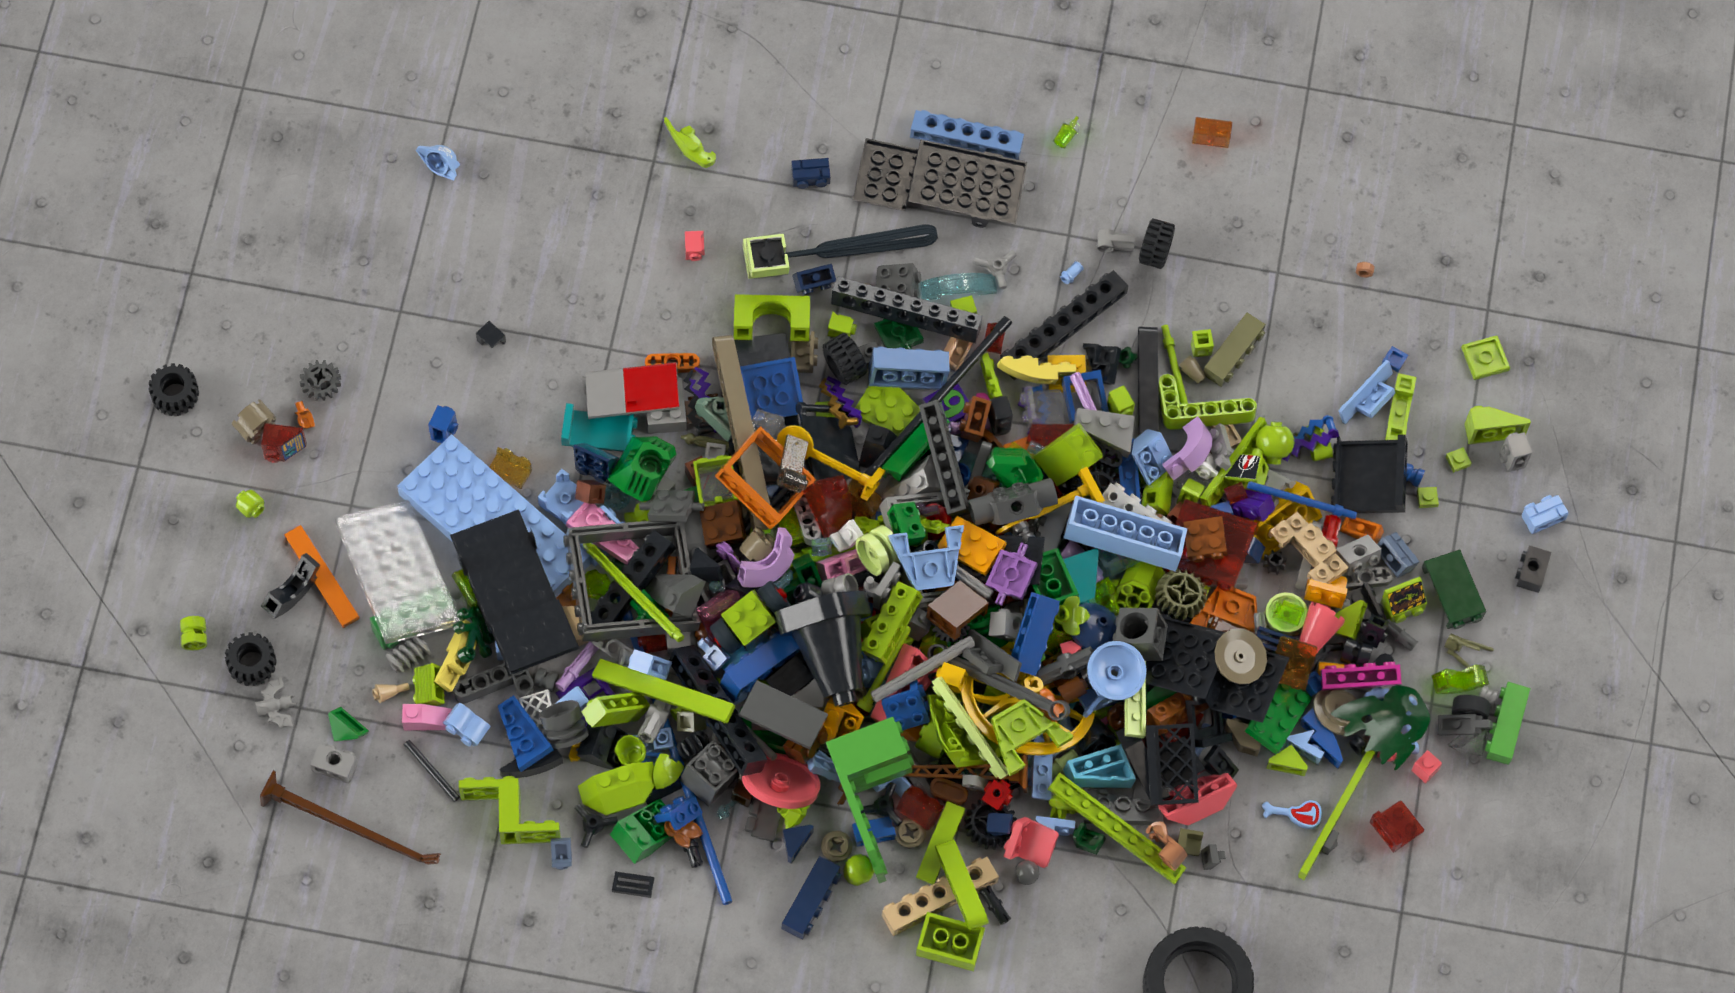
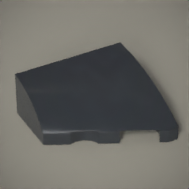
[1083,343,1121,385]

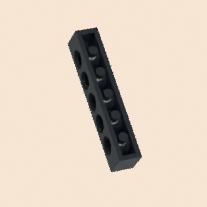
[590,530,676,624]

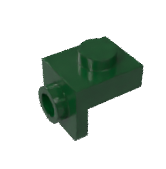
[1072,822,1106,855]

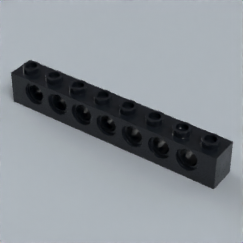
[1000,270,1128,381]
[831,277,983,344]
[669,645,768,776]

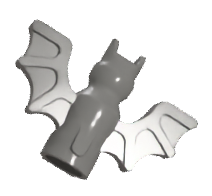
[255,676,296,729]

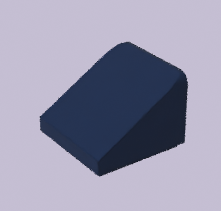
[986,813,1013,836]

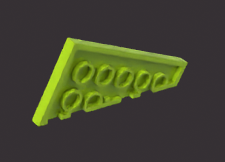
[855,386,920,436]

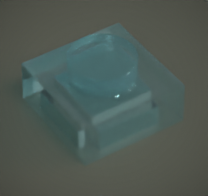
[811,537,832,556]

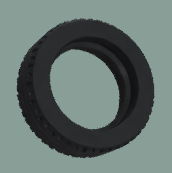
[1142,926,1254,993]

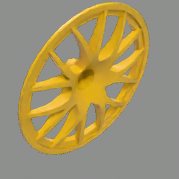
[961,642,1095,756]

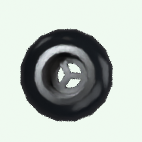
[793,582,822,604]

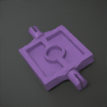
[986,543,1038,606]

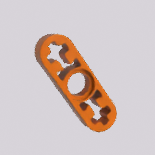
[645,353,700,373]

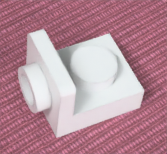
[1195,453,1218,480]
[829,519,864,552]

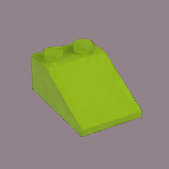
[1464,406,1531,444]
[1033,423,1103,487]

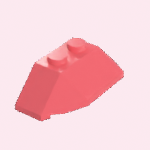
[1158,773,1237,826]

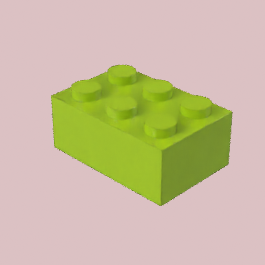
[916,912,985,972]

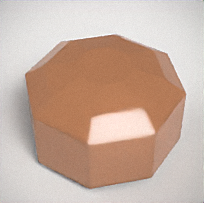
[1356,262,1375,278]

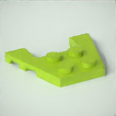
[991,699,1073,776]

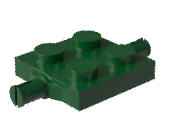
[874,319,924,350]

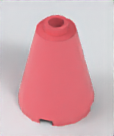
[1297,602,1345,658]

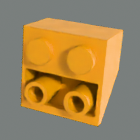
[823,698,864,742]

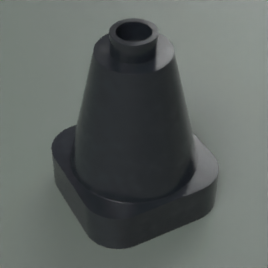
[775,591,872,707]

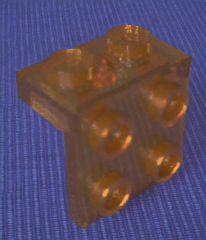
[1275,636,1317,690]

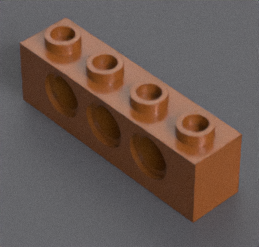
[1146,692,1209,736]

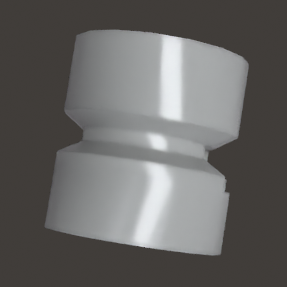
[821,573,858,595]

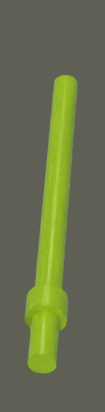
[1161,325,1191,416]

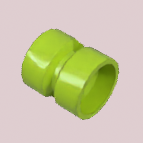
[180,616,207,651]

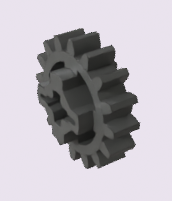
[299,360,341,401]

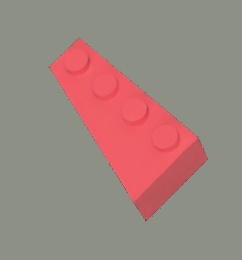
[870,643,938,723]

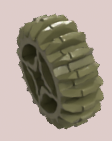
[1155,569,1207,620]

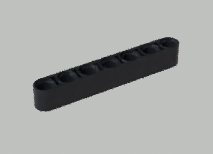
[1138,327,1159,436]

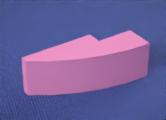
[816,549,866,581]

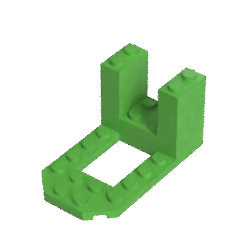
[826,717,914,883]

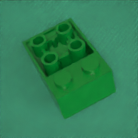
[610,799,673,864]

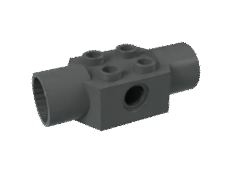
[968,478,1058,526]

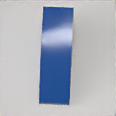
[1300,708,1343,769]

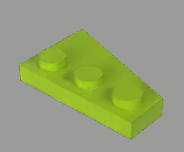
[980,353,1003,399]

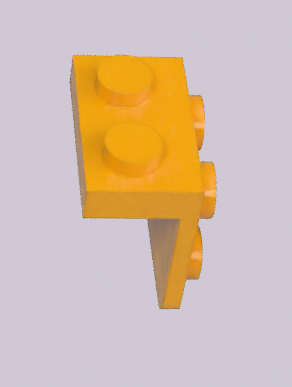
[1304,569,1348,609]

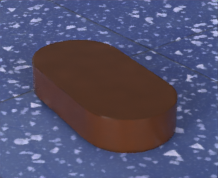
[930,777,968,805]

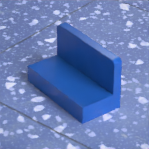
[852,817,896,847]

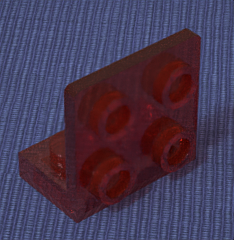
[1370,800,1424,853]

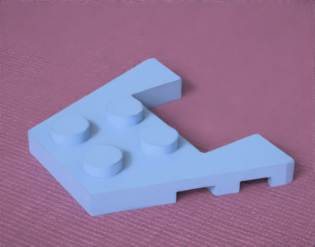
[888,525,964,590]

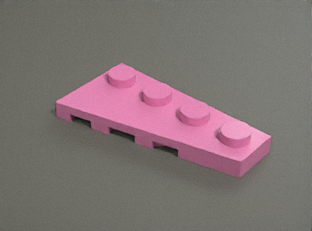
[566,502,639,565]

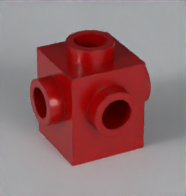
[981,779,1013,811]

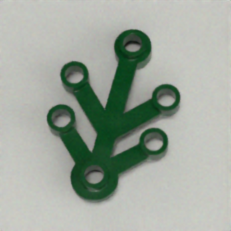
[453,604,495,664]

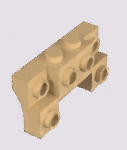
[1268,512,1349,584]

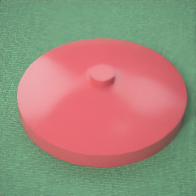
[742,753,821,809]

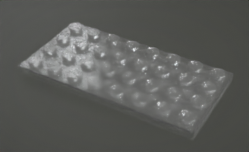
[335,500,461,644]

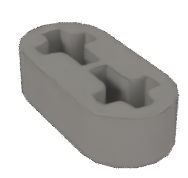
[962,775,989,792]

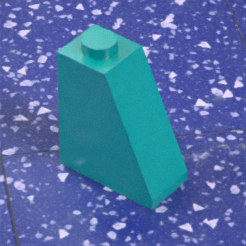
[1063,548,1099,605]

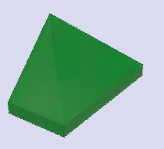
[328,707,369,741]

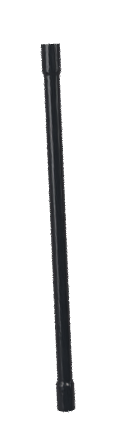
[864,316,1012,476]

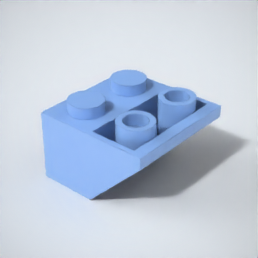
[1132,429,1173,485]

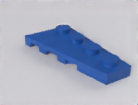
[498,695,554,772]

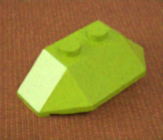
[578,762,655,816]

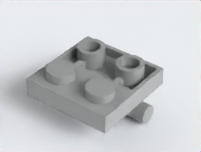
[864,562,901,610]

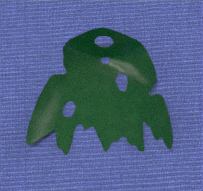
[1331,685,1431,770]

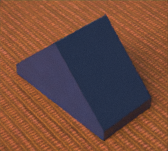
[783,824,814,864]

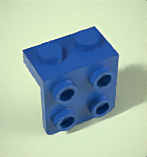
[881,679,930,730]

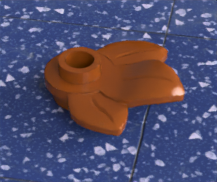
[664,820,703,848]

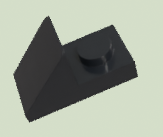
[1203,745,1239,779]

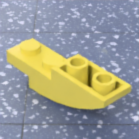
[997,356,1076,384]
[434,620,477,692]

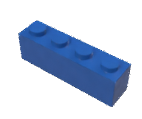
[1011,592,1060,676]

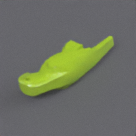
[664,117,716,168]

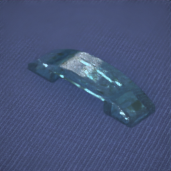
[920,273,997,300]

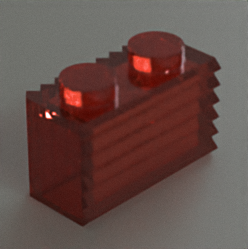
[896,785,944,831]

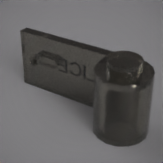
[777,434,808,493]

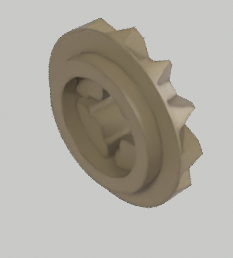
[895,817,926,849]
[821,831,853,862]

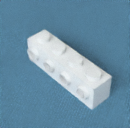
[1102,482,1173,524]

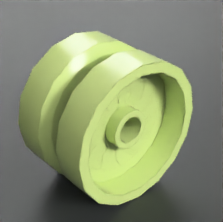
[855,525,900,576]
[1264,592,1308,639]

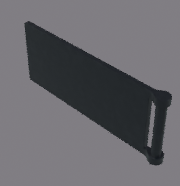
[796,402,871,540]

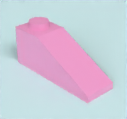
[402,704,452,731]

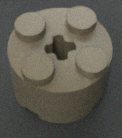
[232,400,276,445]
[739,527,776,562]

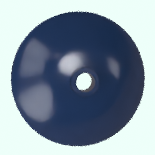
[1071,603,1117,651]

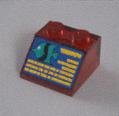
[261,423,307,463]

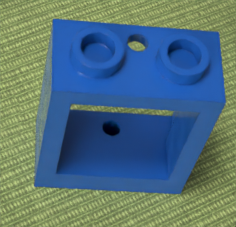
[1061,370,1109,423]

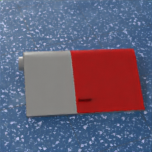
[582,362,680,419]

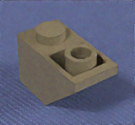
[1224,718,1261,757]

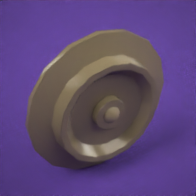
[1214,628,1267,684]
[1313,690,1365,735]

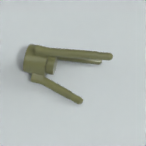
[1444,633,1494,674]

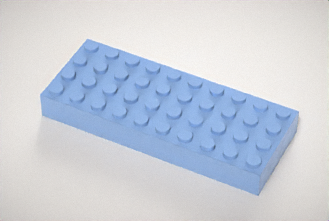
[397,434,591,597]

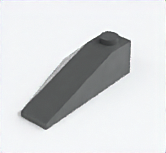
[645,574,706,618]

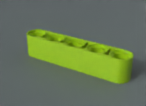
[935,839,989,930]

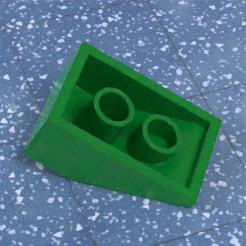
[1030,548,1079,606]

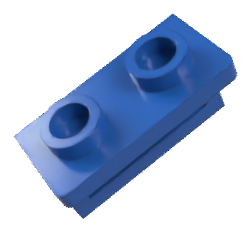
[654,796,703,830]

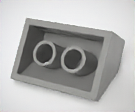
[883,454,941,502]

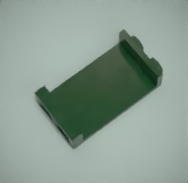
[1422,549,1486,629]

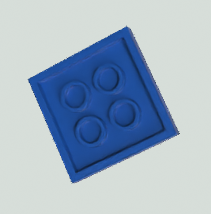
[740,357,803,423]

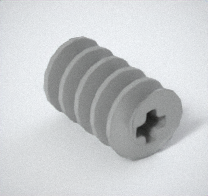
[386,635,431,673]

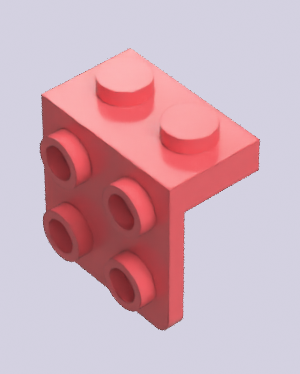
[1003,817,1059,868]

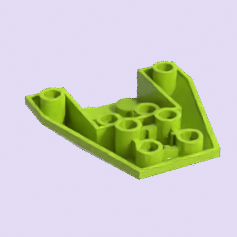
[927,693,1002,767]

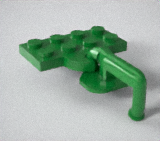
[1245,675,1313,754]

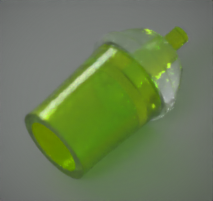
[1053,116,1079,149]

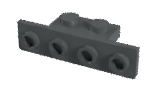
[962,629,1022,681]

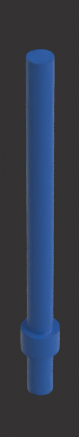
[1247,481,1357,519]

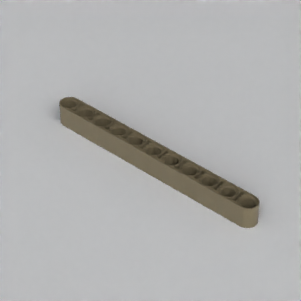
[712,335,773,530]

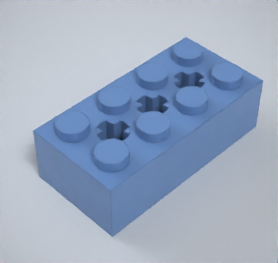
[868,347,950,390]

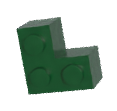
[780,553,822,606]

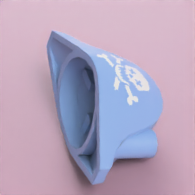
[416,145,460,181]

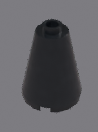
[1070,705,1117,756]

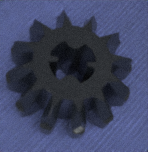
[676,730,710,760]

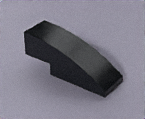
[499,748,563,778]

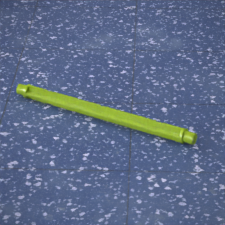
[583,543,684,642]

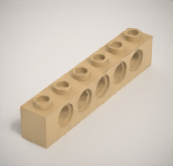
[882,857,999,937]

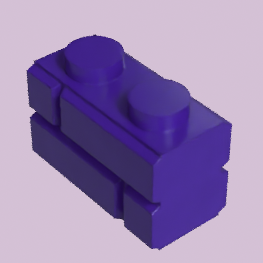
[1228,488,1275,522]

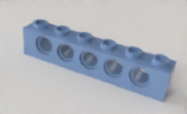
[910,110,1024,160]

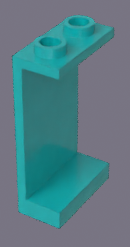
[561,403,638,452]

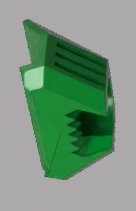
[607,436,677,502]
[986,447,1043,488]

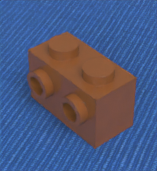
[958,396,991,443]

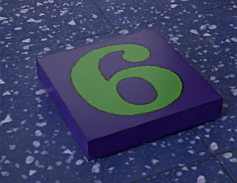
[923,384,969,423]

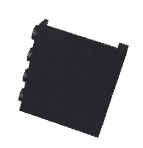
[1331,435,1408,514]

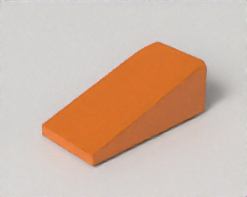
[1340,517,1384,544]

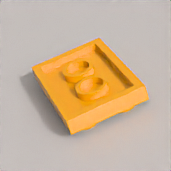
[938,516,1007,576]

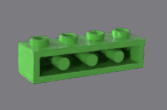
[1485,682,1531,765]

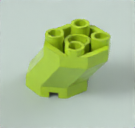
[1112,559,1165,613]

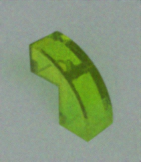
[1431,664,1489,694]

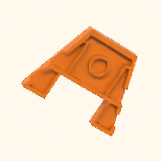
[1190,582,1257,634]

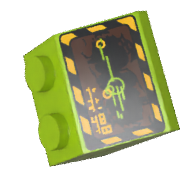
[1380,576,1427,623]

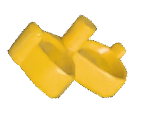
[569,742,581,762]

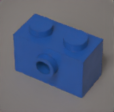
[428,405,459,444]

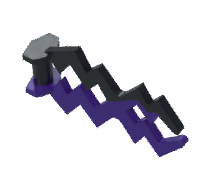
[683,367,717,436]

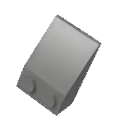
[647,377,687,434]

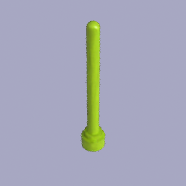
[856,626,911,713]

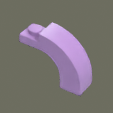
[1162,416,1212,480]
[737,528,795,587]

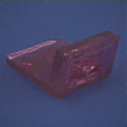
[696,589,741,642]

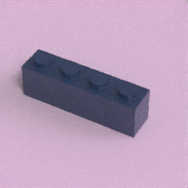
[781,856,842,940]

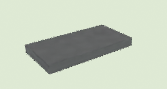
[739,680,828,750]

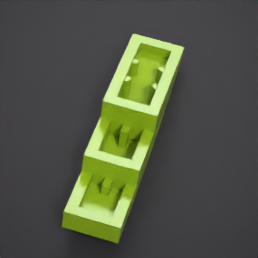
[916,801,965,885]

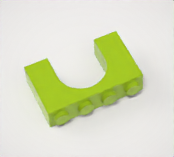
[734,294,810,341]

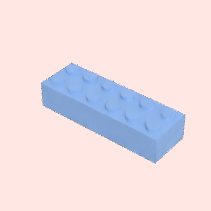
[1064,496,1187,571]

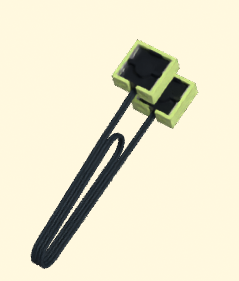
[743,224,938,279]

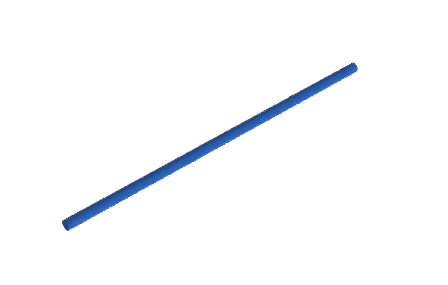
[616,596,733,905]

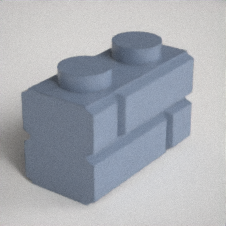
[1377,532,1420,578]

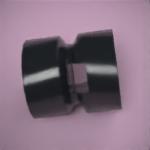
[1340,638,1374,667]

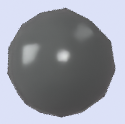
[1016,860,1040,885]

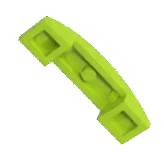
[1385,373,1417,440]

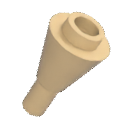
[372,683,410,703]

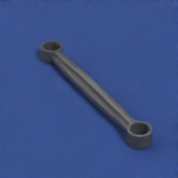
[928,644,1070,721]

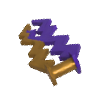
[819,376,862,429]

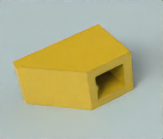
[936,662,968,693]

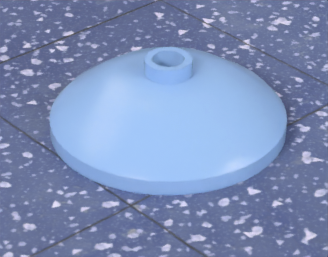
[1087,641,1146,700]

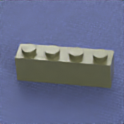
[1203,312,1266,387]

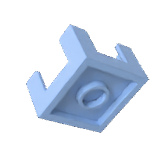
[538,468,584,524]

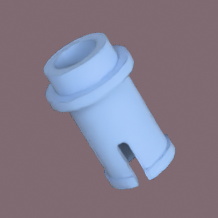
[1060,261,1084,284]

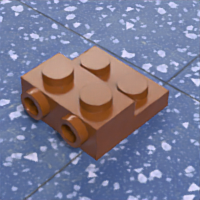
[1184,516,1228,562]

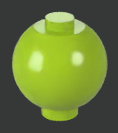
[1256,421,1294,465]

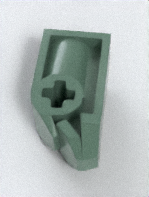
[695,397,732,442]

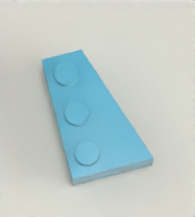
[1063,744,1136,788]

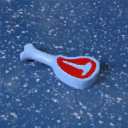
[1262,800,1322,829]

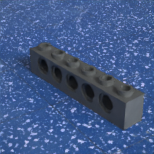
[919,400,970,518]

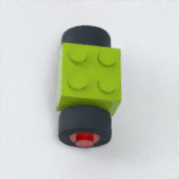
[710,581,791,654]

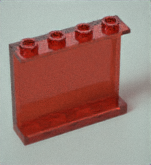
[1164,499,1259,592]

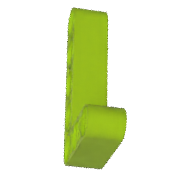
[1158,374,1257,430]

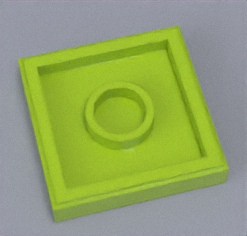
[1461,335,1510,380]

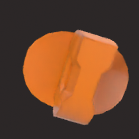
[294,401,315,428]

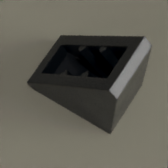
[690,548,723,582]

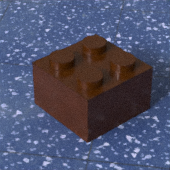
[700,500,747,550]

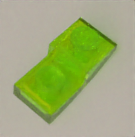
[1095,577,1120,616]

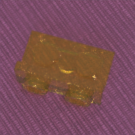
[489,447,532,489]

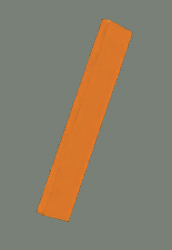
[284,525,360,628]

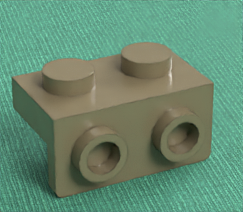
[791,331,818,373]

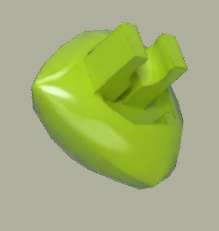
[1048,794,1077,819]

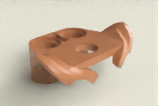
[1145,821,1188,871]

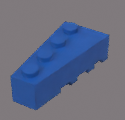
[720,631,799,703]

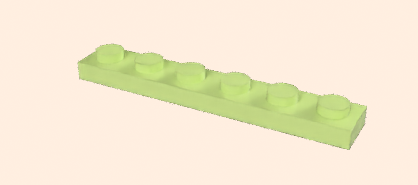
[932,677,1008,779]

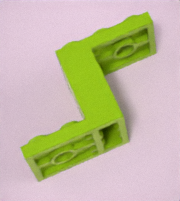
[459,776,561,844]

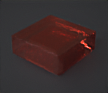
[1224,482,1248,504]

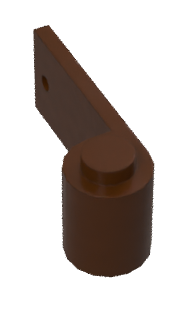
[1042,651,1089,704]

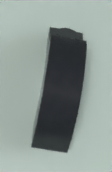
[261,553,320,618]

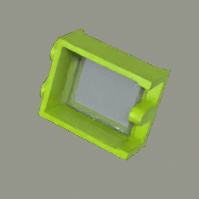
[693,455,738,507]

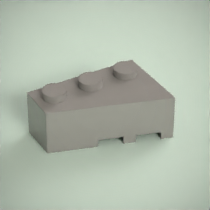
[1074,408,1135,458]

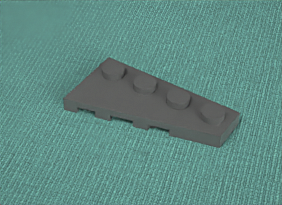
[1083,787,1163,825]

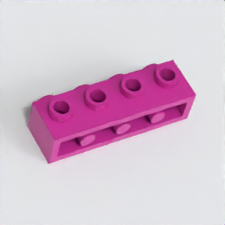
[1320,662,1402,691]

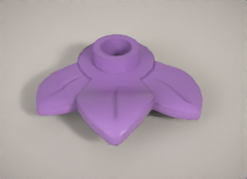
[716,541,741,574]

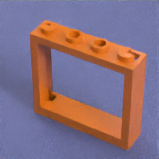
[715,426,816,530]

